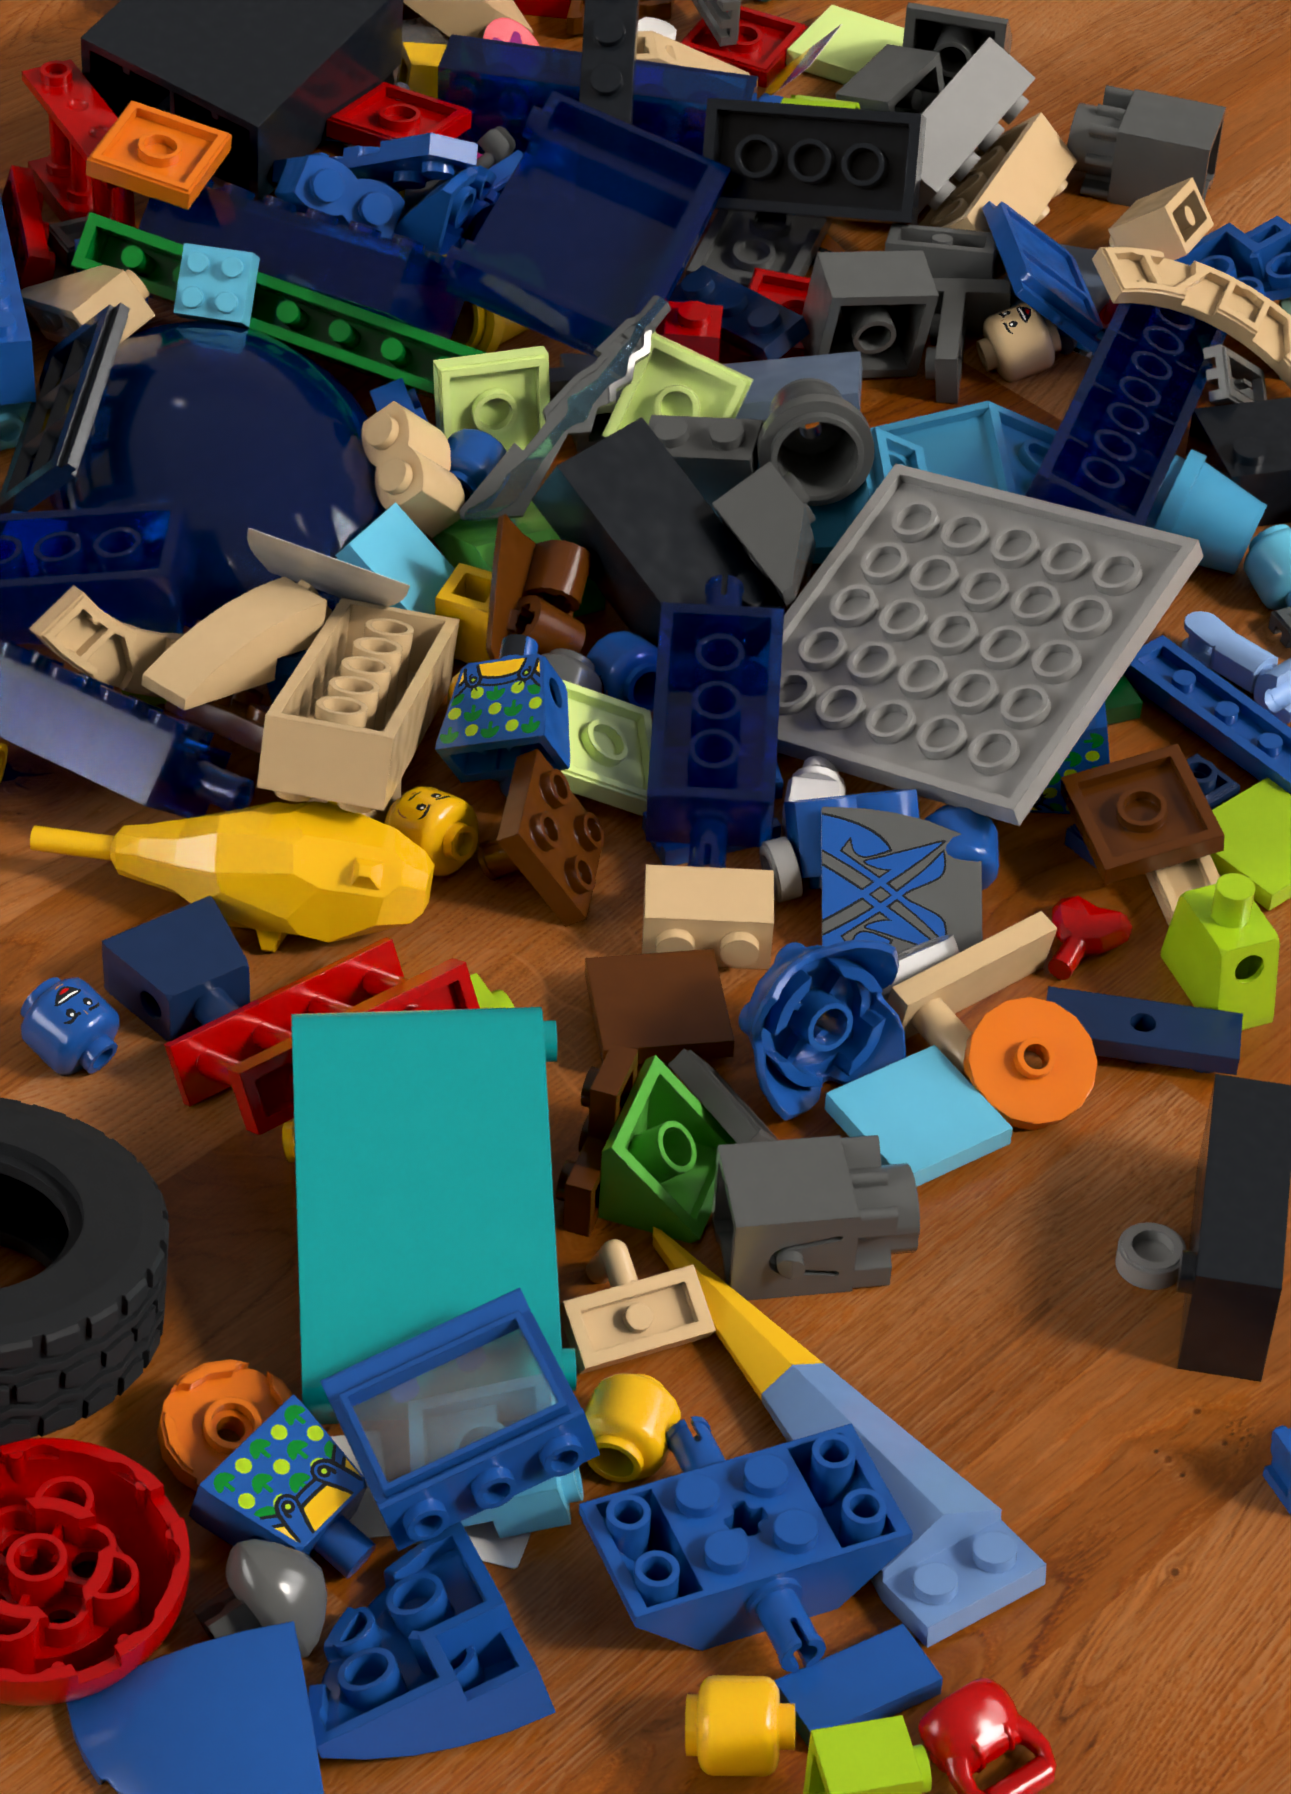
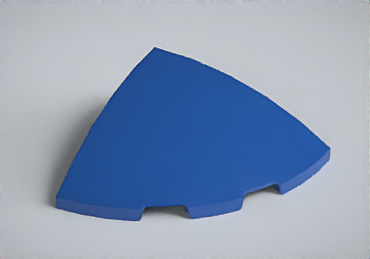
[364,165,499,309]
[1174,216,1291,301]
[308,1521,556,1760]
[67,1621,324,1794]

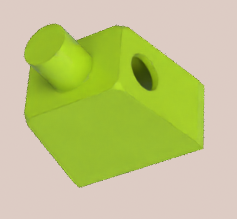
[1160,873,1280,1030]

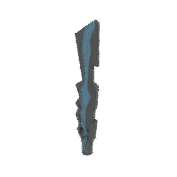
[459,295,671,521]

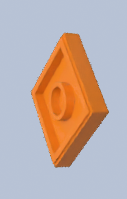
[86,101,232,210]

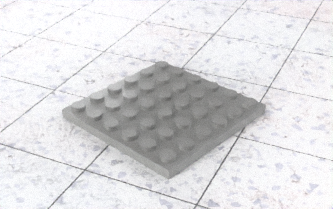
[709,464,1204,826]

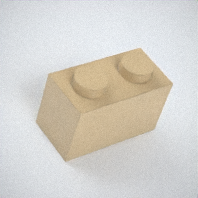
[1108,177,1214,260]
[642,864,774,969]

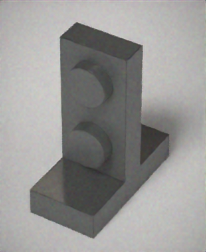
[925,278,1011,403]

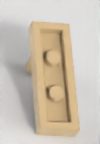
[887,911,1057,1080]

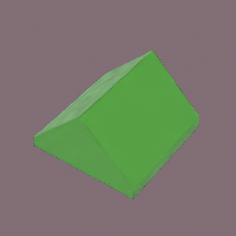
[598,1055,737,1243]

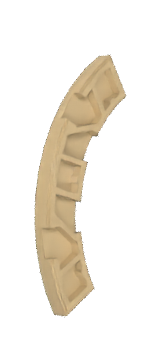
[1092,247,1291,389]
[29,579,332,698]

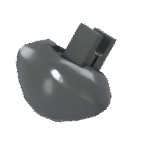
[193,1539,327,1659]

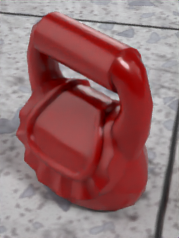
[918,1677,1057,1794]

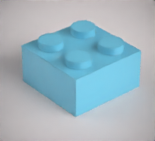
[173,243,260,328]

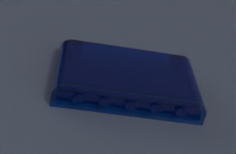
[439,91,731,370]

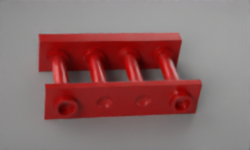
[21,59,138,229]
[164,937,480,1135]

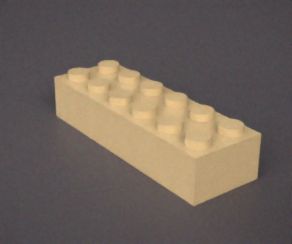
[257,598,460,813]

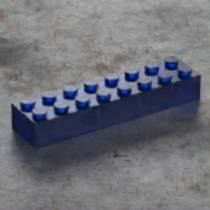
[1023,303,1227,526]

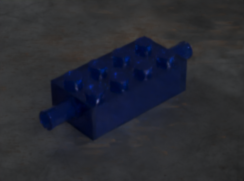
[646,575,784,868]
[0,639,255,818]

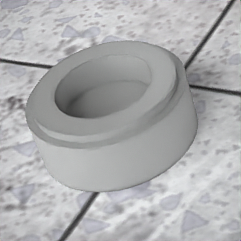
[759,836,803,903]
[1115,1222,1187,1290]

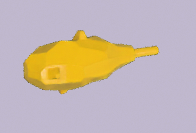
[30,801,435,953]

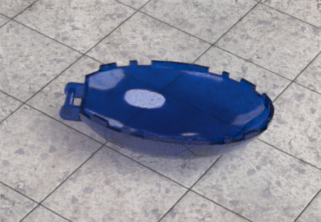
[49,320,386,628]

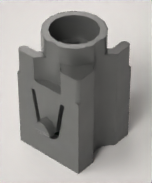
[1067,85,1226,207]
[712,1135,920,1300]

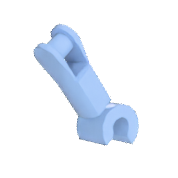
[1181,611,1291,725]

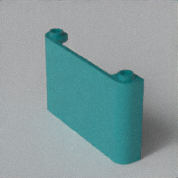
[291,1007,577,1424]

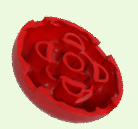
[0,1438,190,1706]

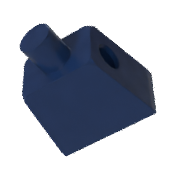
[102,896,250,1041]

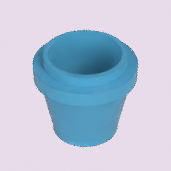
[1142,449,1268,575]

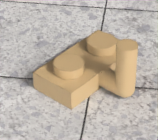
[560,1239,716,1375]

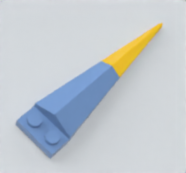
[652,1227,1047,1648]

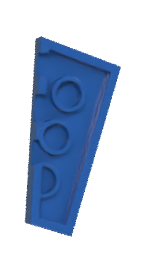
[272,132,478,192]

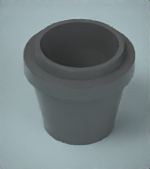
[757,378,875,506]

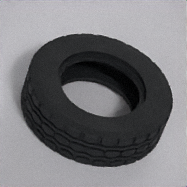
[0,1098,169,1446]

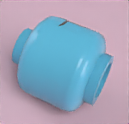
[1243,524,1291,610]

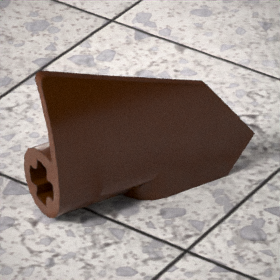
[486,514,593,660]

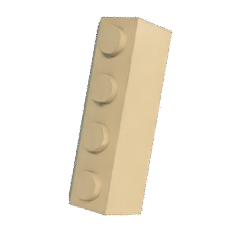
[917,112,1077,279]

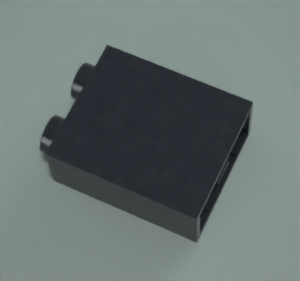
[80,0,403,206]

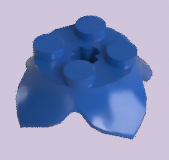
[738,940,906,1121]

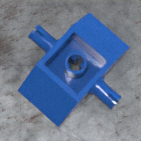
[579,1416,913,1672]

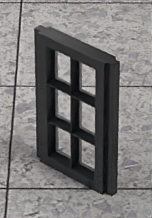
[0,303,130,523]

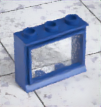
[320,1287,600,1551]

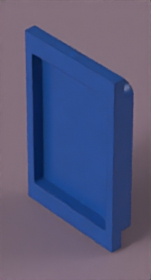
[982,201,1104,353]

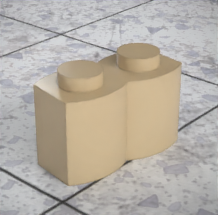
[361,401,465,538]

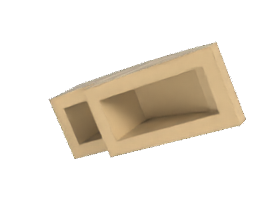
[141,576,327,711]

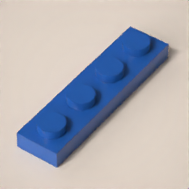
[1124,635,1291,794]

